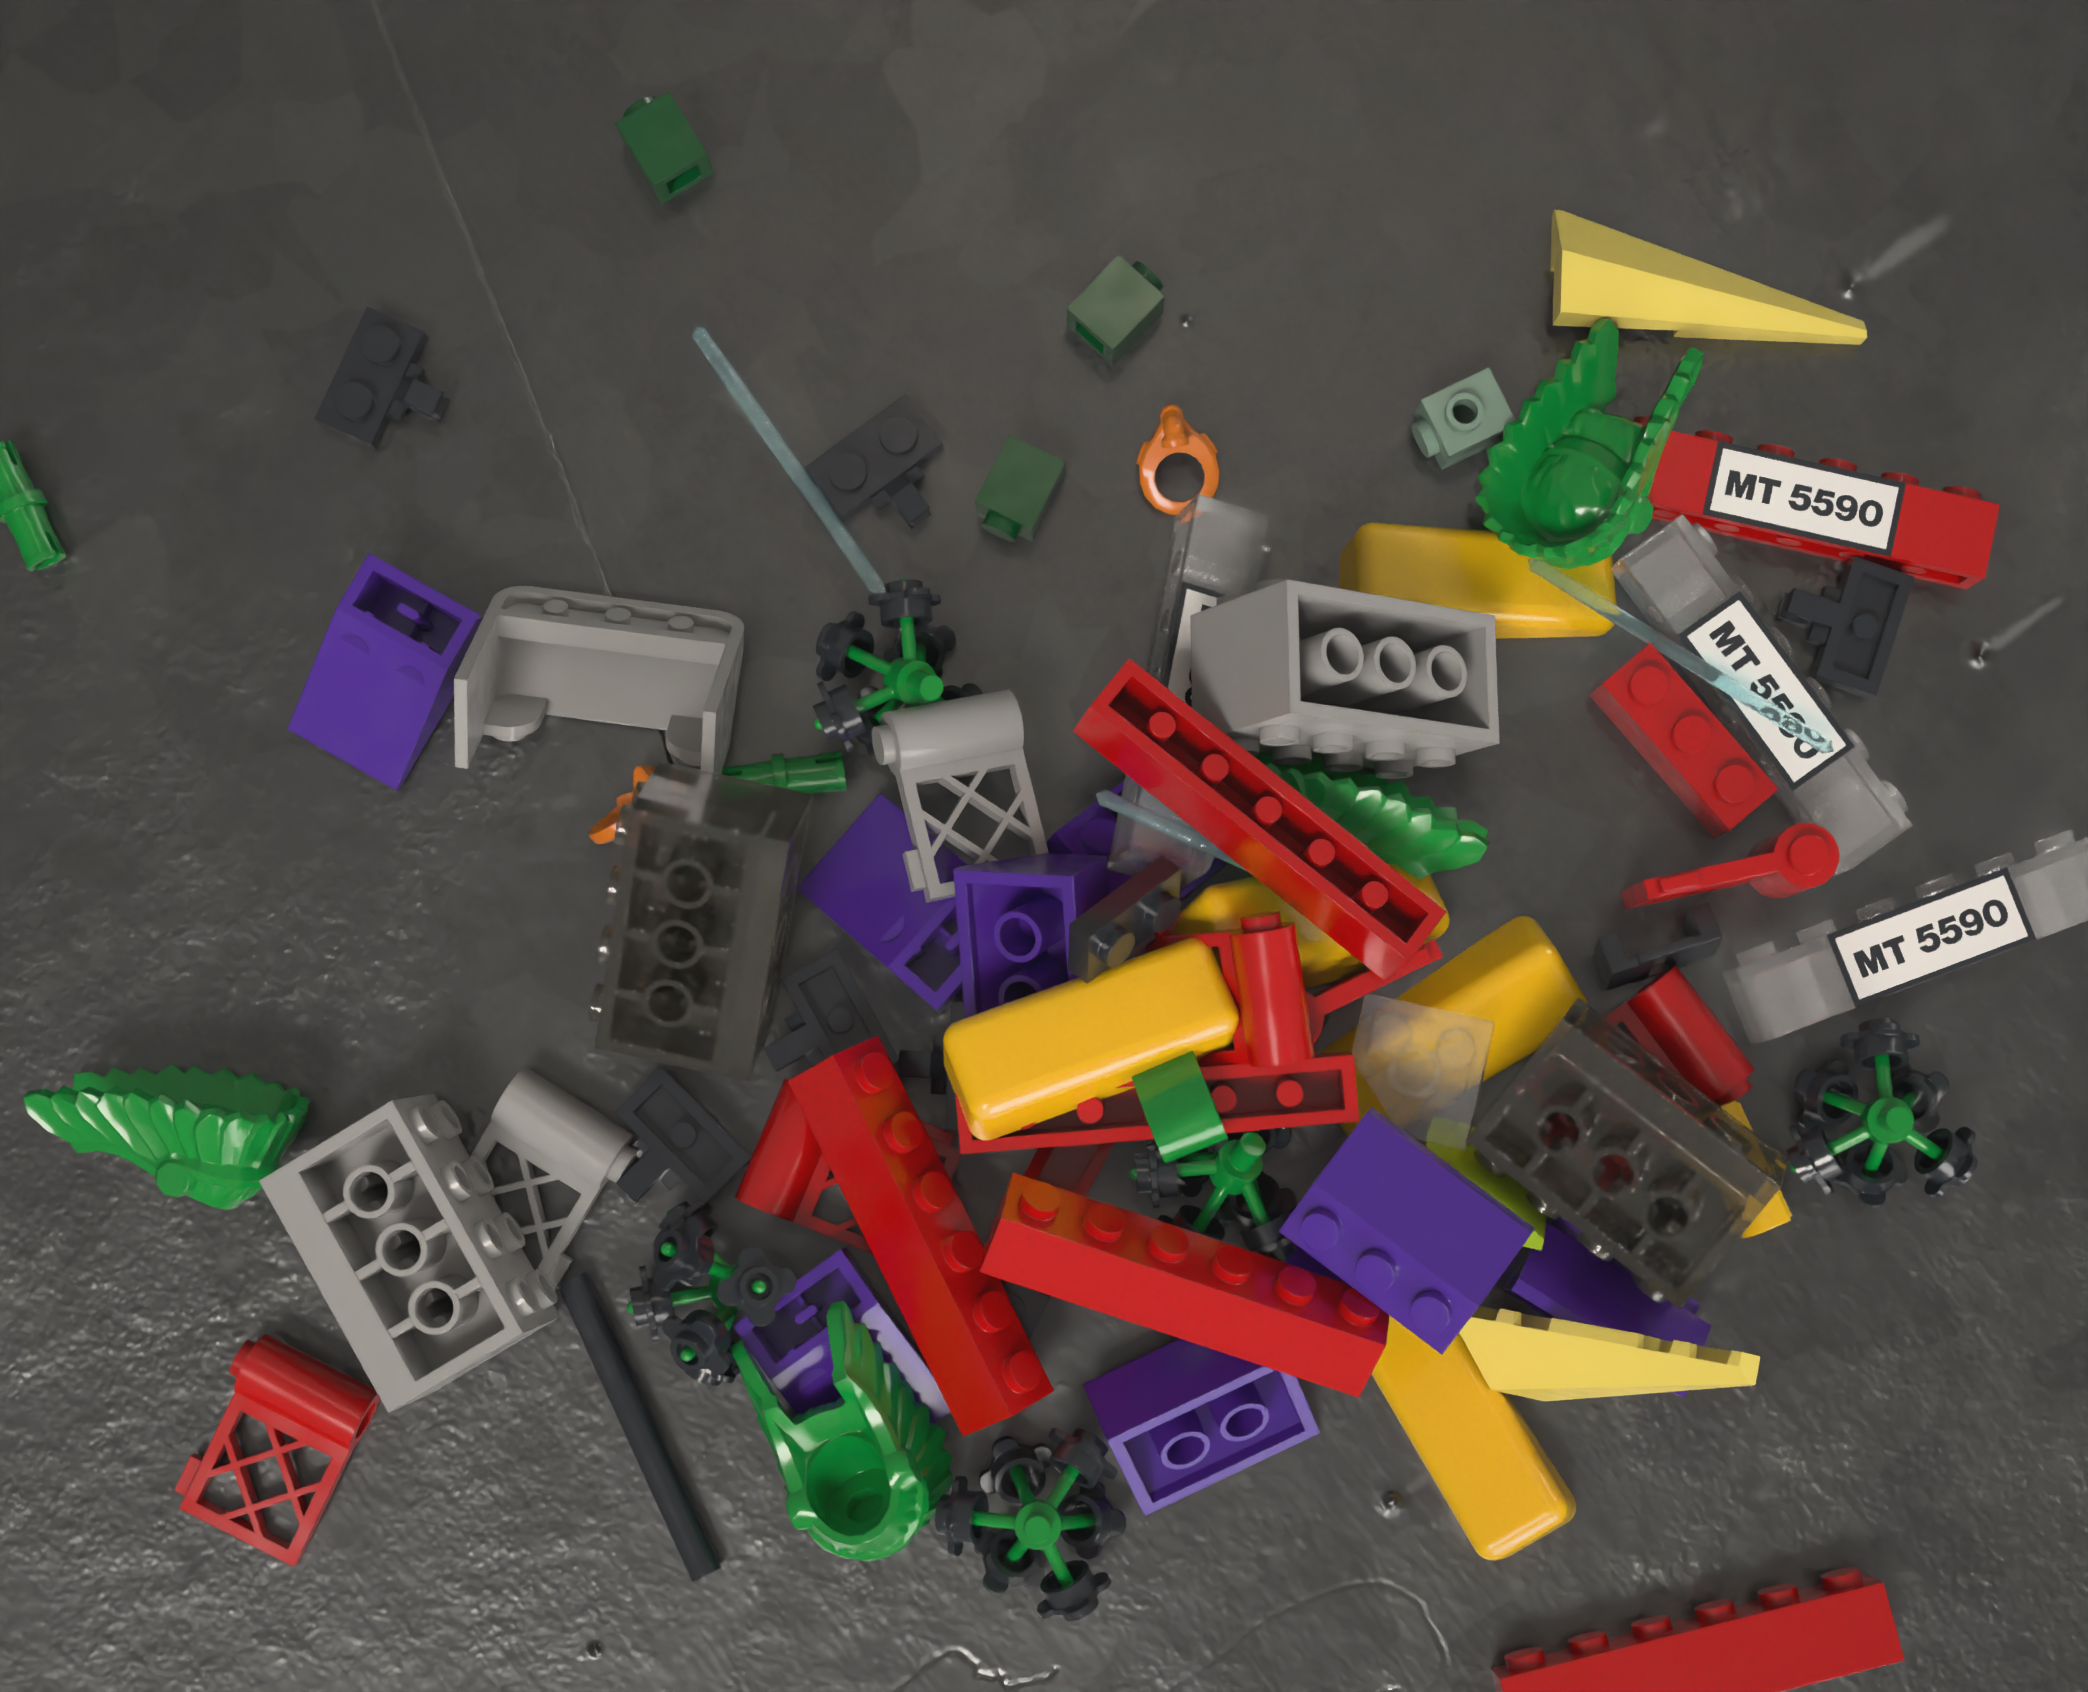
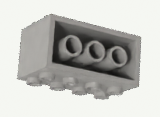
[1190,579,1500,779]

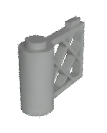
[872,689,1049,903]
[469,1067,638,1291]

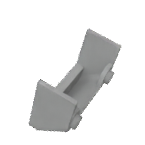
[454,586,744,801]

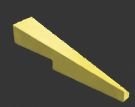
[1550,209,1867,345]
[1459,1306,1760,1402]

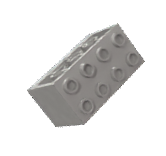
[259,1094,560,1413]

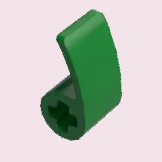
[1132,1051,1228,1163]

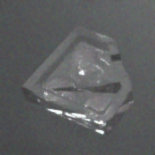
[1352,994,1495,1152]

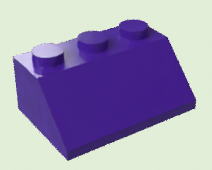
[953,853,1109,1018]
[1279,1107,1535,1354]
[1495,1215,1711,1398]
[1083,1339,1320,1516]

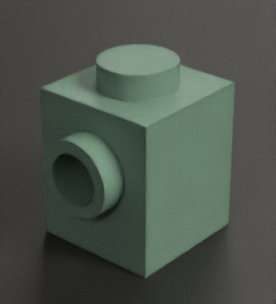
[1411,367,1516,470]

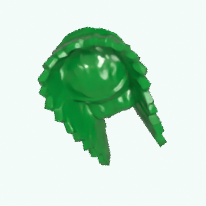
[1475,318,1704,569]
[1255,753,1490,879]
[23,1064,310,1210]
[729,1301,953,1561]

